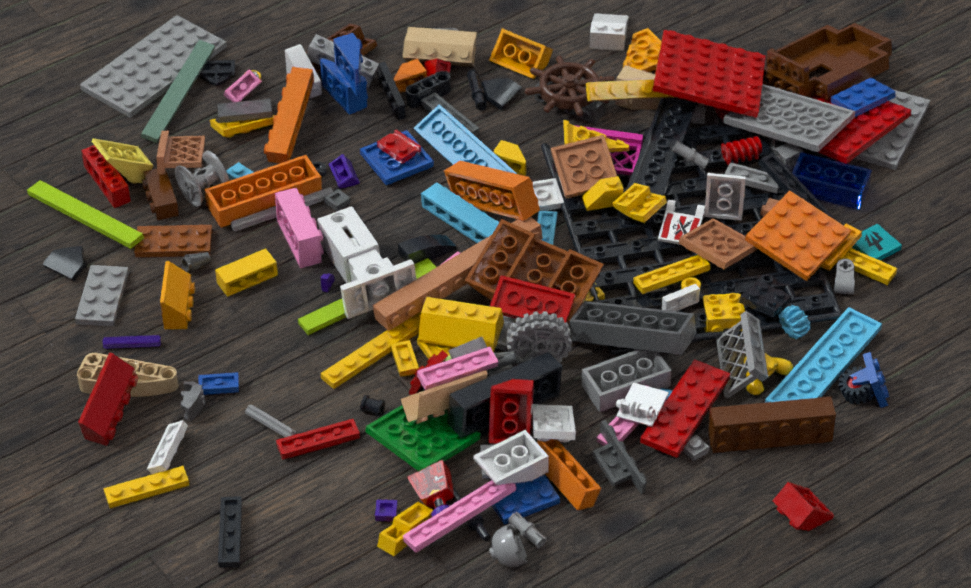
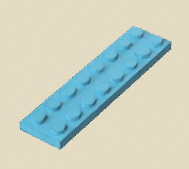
[765,307,882,403]

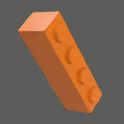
[537,439,601,510]

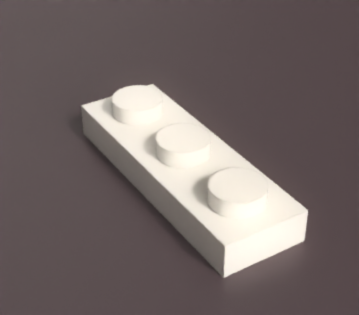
[147,421,188,474]

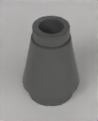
[181,252,211,272]

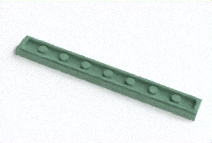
[141,40,215,143]

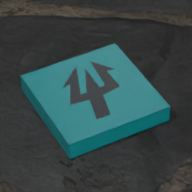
[852,224,902,260]

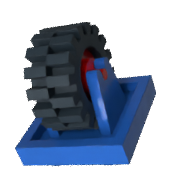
[839,352,889,408]

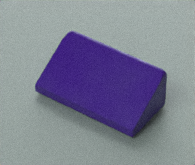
[329,154,360,189]

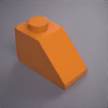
[393,59,427,93]

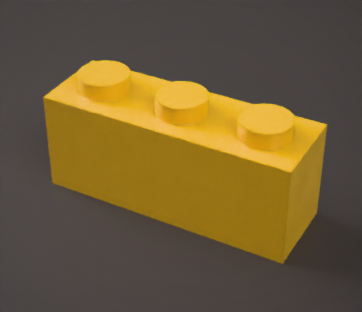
[215,249,278,297]

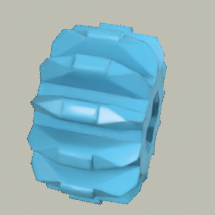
[779,305,810,339]

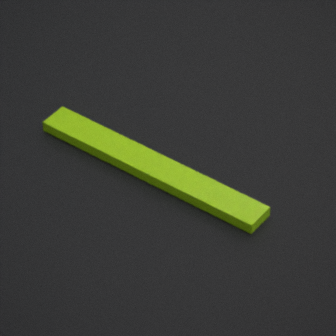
[27,180,144,249]
[298,258,436,335]

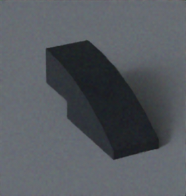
[398,235,457,263]

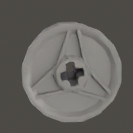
[175,150,229,207]

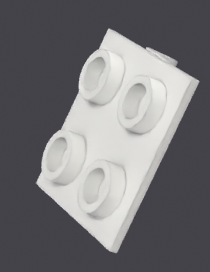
[616,383,669,427]

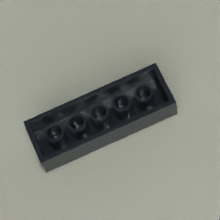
[448,352,562,438]

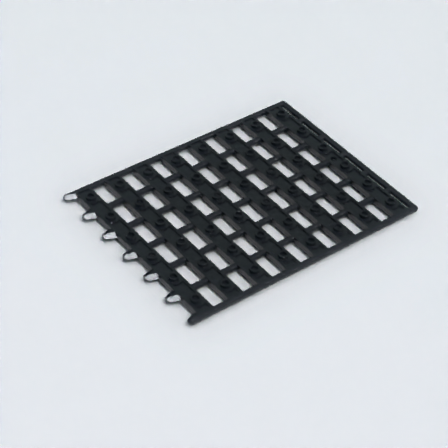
[541,117,843,355]

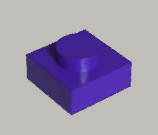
[375,500,398,521]

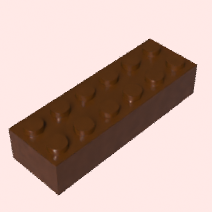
[708,396,836,453]

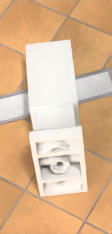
[317,206,416,319]

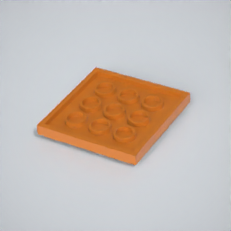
[745,191,851,281]

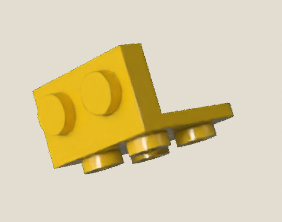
[703,293,745,336]

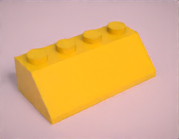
[418,297,504,353]

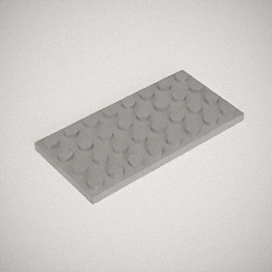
[80,15,227,118]

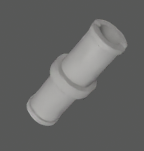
[672,141,709,169]
[509,512,547,548]

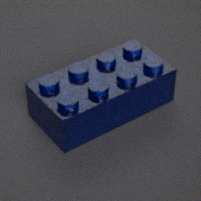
[792,153,872,210]

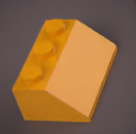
[489,28,553,79]
[160,261,195,329]

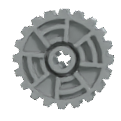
[507,311,572,363]

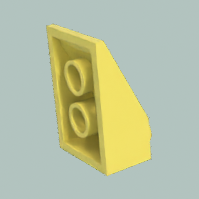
[92,138,154,184]

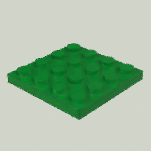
[365,405,480,471]

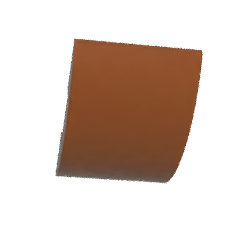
[465,219,604,326]

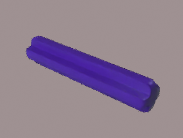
[103,335,161,349]

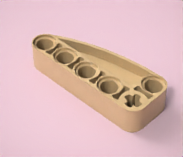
[77,353,179,397]

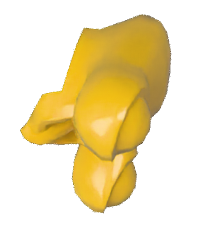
[744,353,793,395]

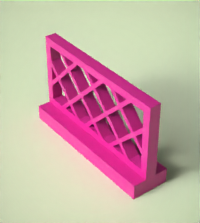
[574,125,643,175]

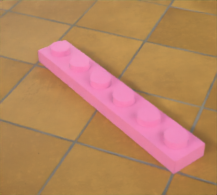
[403,480,516,553]

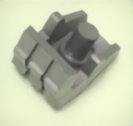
[180,381,205,422]

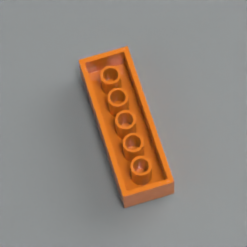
[205,155,322,228]
[444,161,540,221]

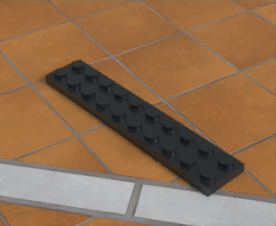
[618,97,697,224]

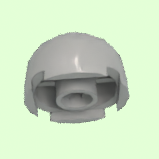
[489,524,527,567]

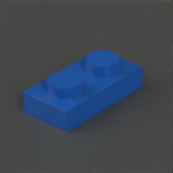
[199,372,239,395]

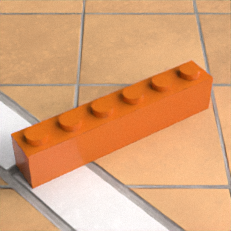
[264,67,315,163]

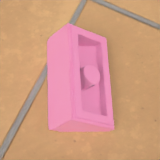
[224,69,262,102]

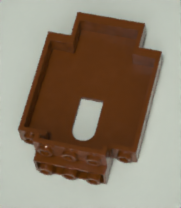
[763,23,892,100]

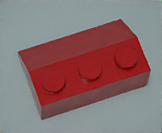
[489,379,534,444]

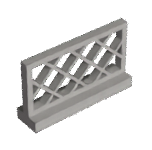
[716,311,768,398]

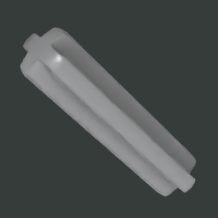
[245,405,296,437]

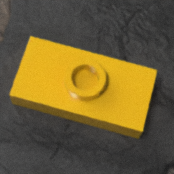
[391,340,419,377]

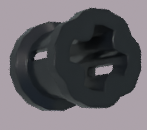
[360,394,386,417]

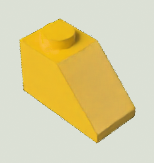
[493,140,526,176]
[582,176,623,211]

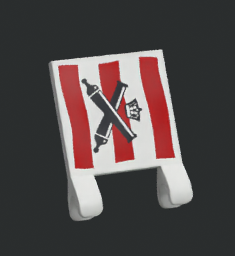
[658,200,705,245]

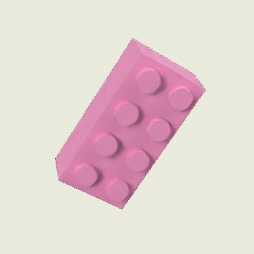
[275,188,324,268]

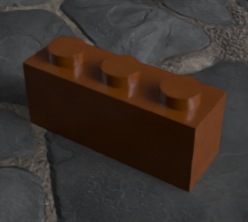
[142,169,179,220]

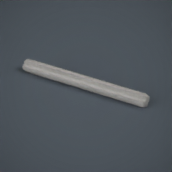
[231,187,333,232]

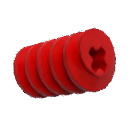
[721,136,762,166]

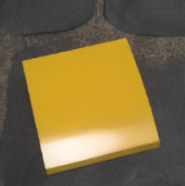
[612,183,667,223]

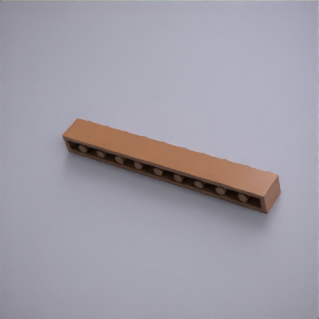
[372,217,543,331]

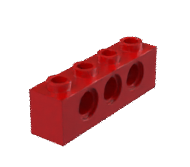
[81,145,131,208]

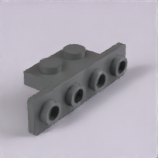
[592,420,647,494]

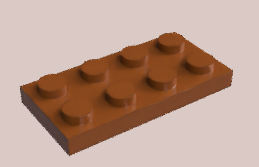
[134,225,212,257]

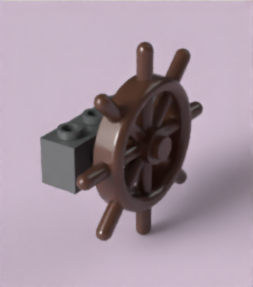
[524,55,614,124]

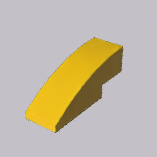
[377,502,433,556]

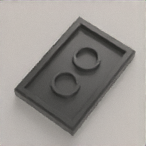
[217,99,272,123]

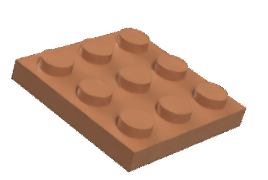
[551,135,617,199]
[679,218,757,269]

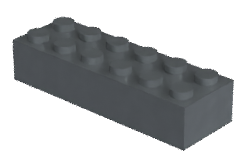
[570,301,696,355]

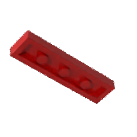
[276,419,360,460]

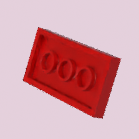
[490,275,576,323]

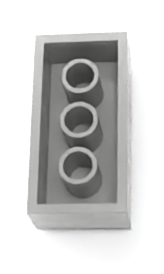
[582,350,671,412]

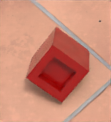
[424,58,451,77]

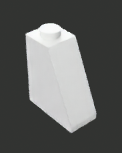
[285,44,322,99]

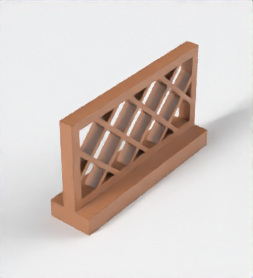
[157,131,205,174]

